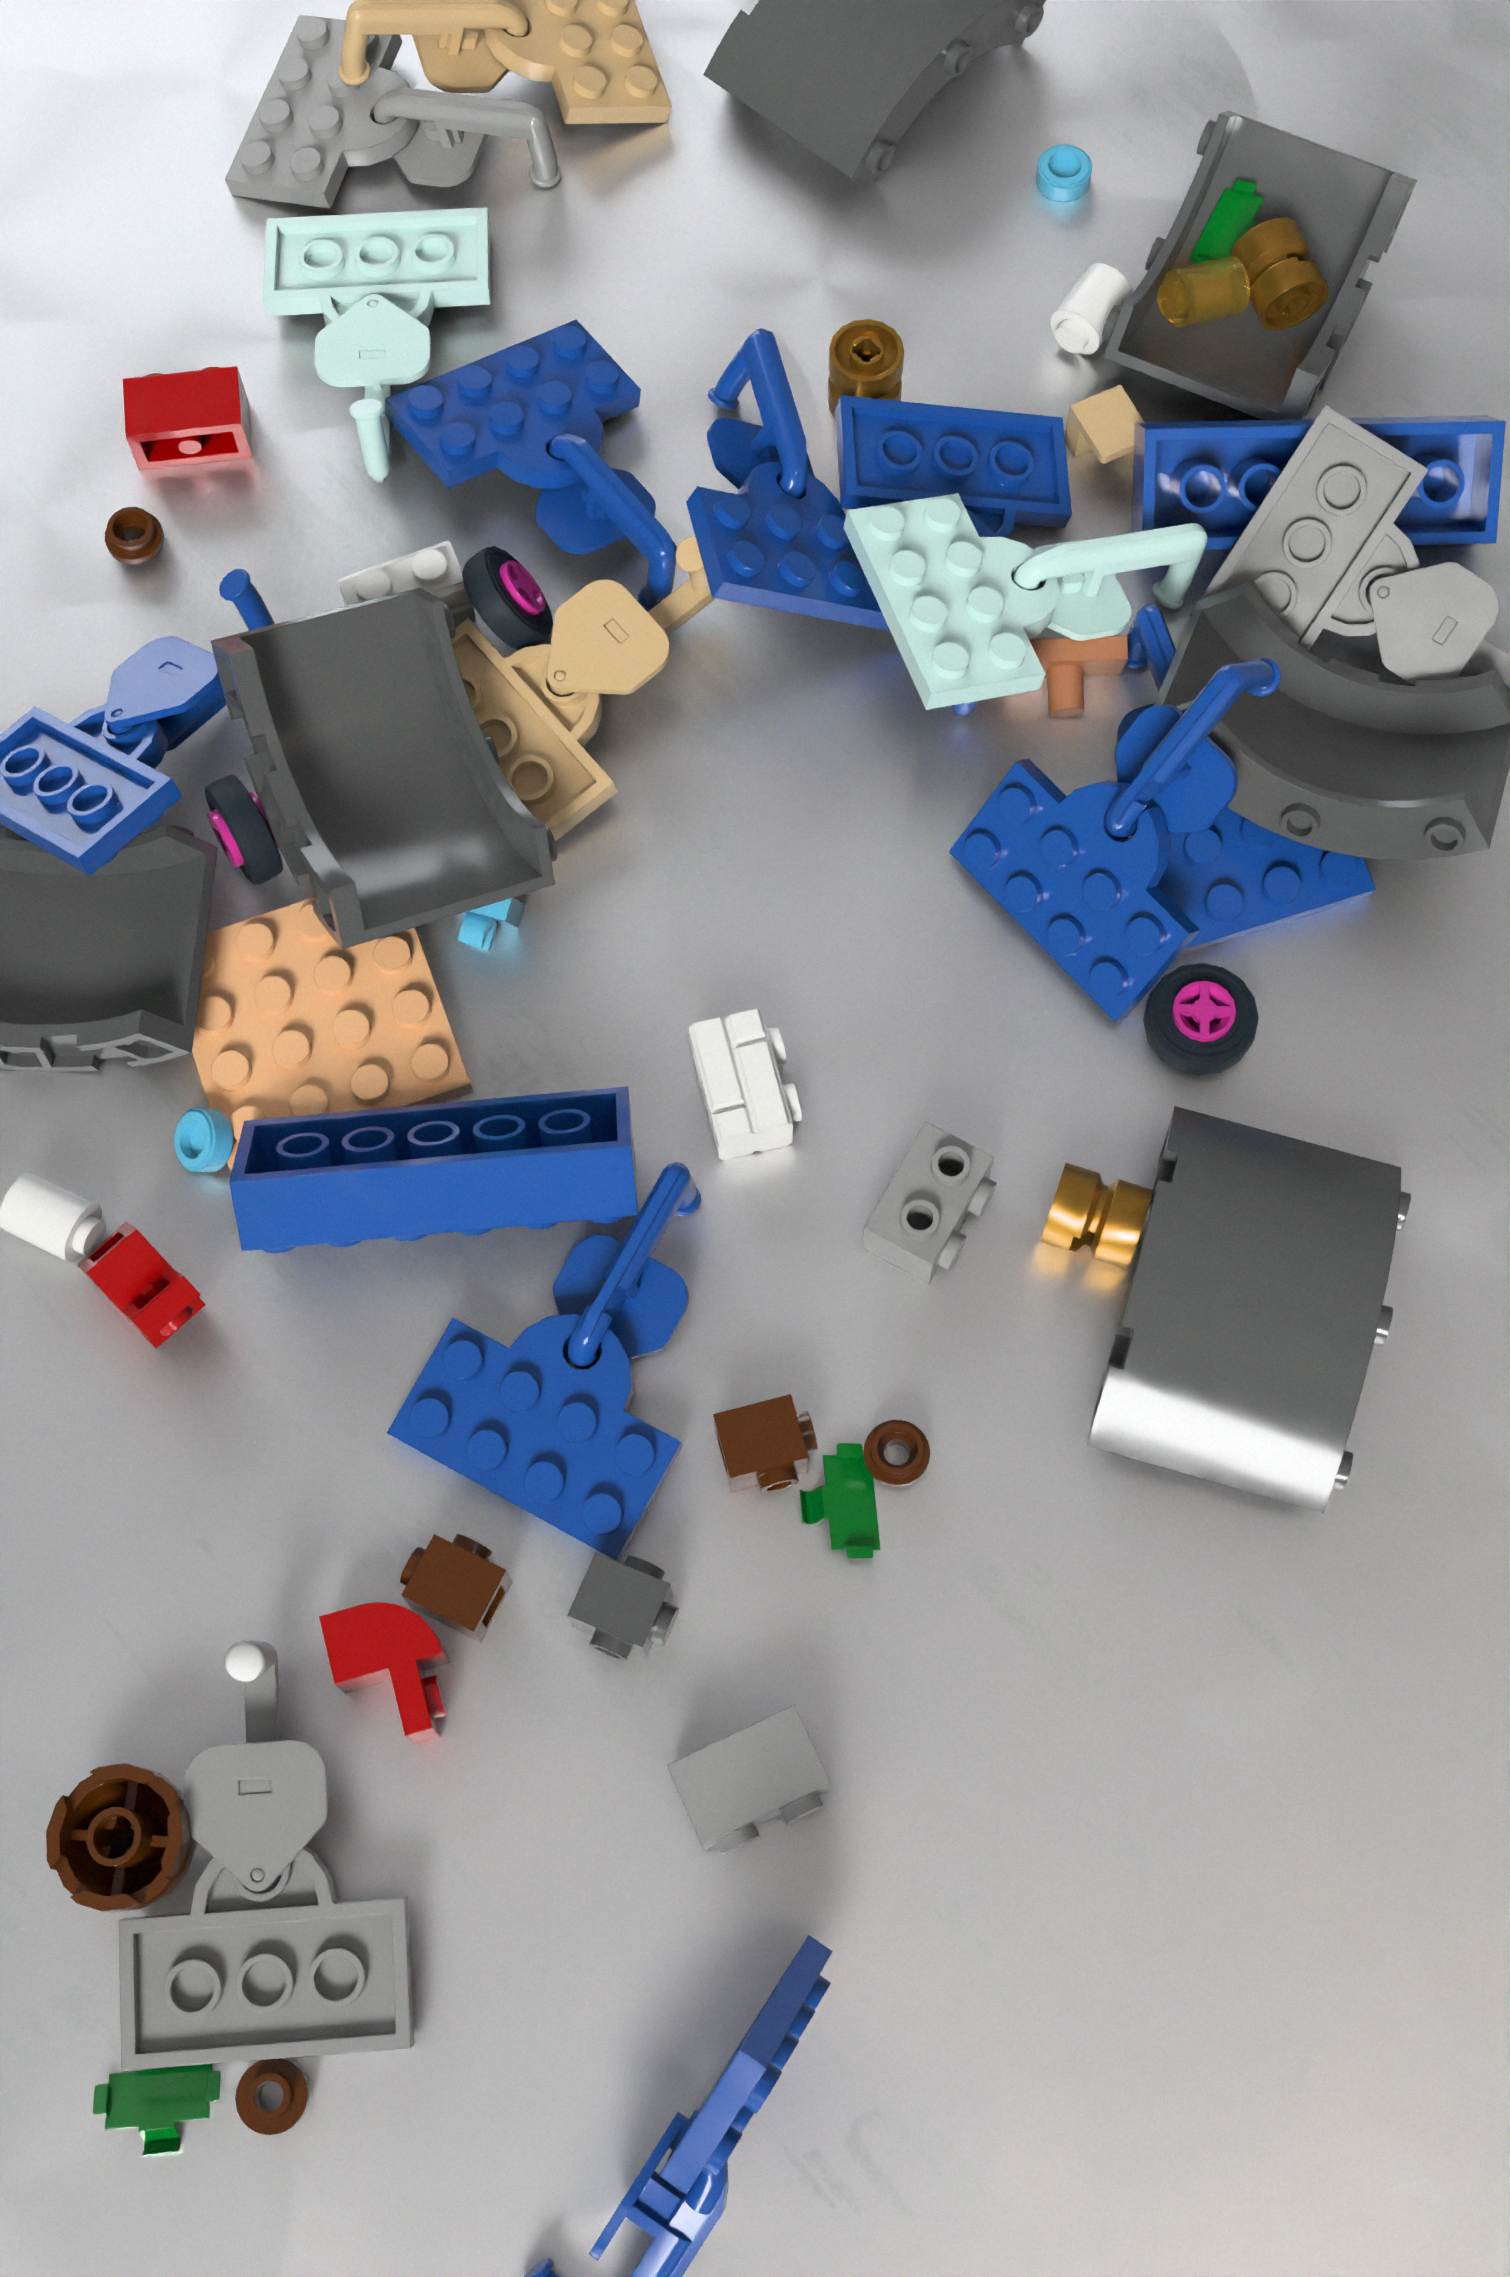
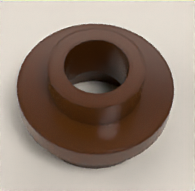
[105,507,164,565]
[863,1420,930,1487]
[235,2058,310,2135]

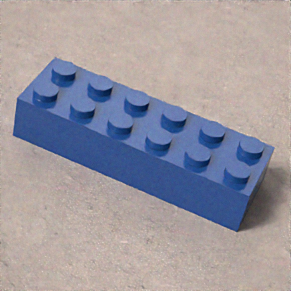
[1131,415,1506,550]
[229,1086,638,1253]

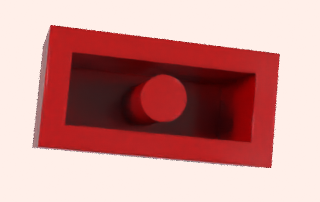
[123,366,252,471]

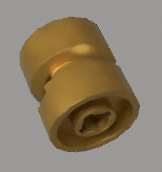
[1229,217,1330,331]
[827,319,904,417]
[1041,1163,1153,1269]

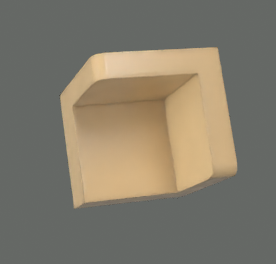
[1065,384,1145,469]

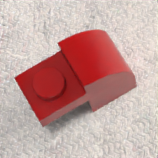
[77,1222,206,1349]
[319,1602,451,1745]

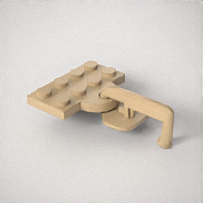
[338,0,672,124]
[451,536,715,842]

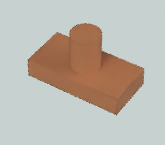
[1029,636,1128,718]

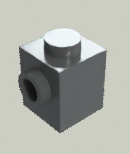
[567,1552,679,1661]

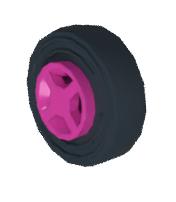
[462,546,553,650]
[205,774,283,885]
[1143,963,1259,1076]

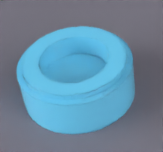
[1036,145,1092,202]
[174,1108,233,1172]

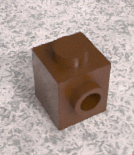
[713,1394,818,1493]
[400,1534,513,1643]

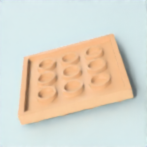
[192,897,473,1172]

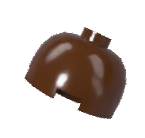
[46,1763,197,1913]

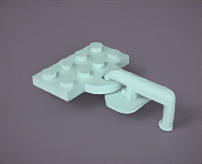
[263,207,491,482]
[843,493,1208,710]

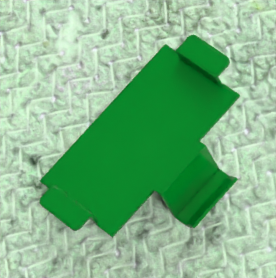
[1189,179,1264,271]
[799,1443,880,1559]
[93,2064,221,2157]

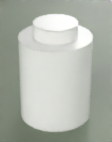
[1050,263,1133,354]
[0,1172,106,1262]

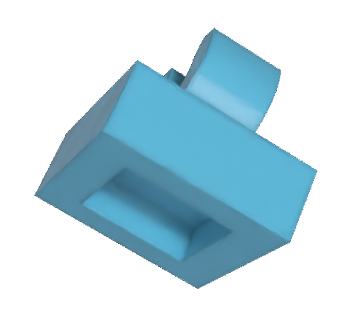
[458,898,524,951]

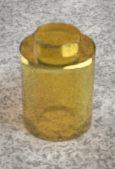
[1157,256,1250,328]

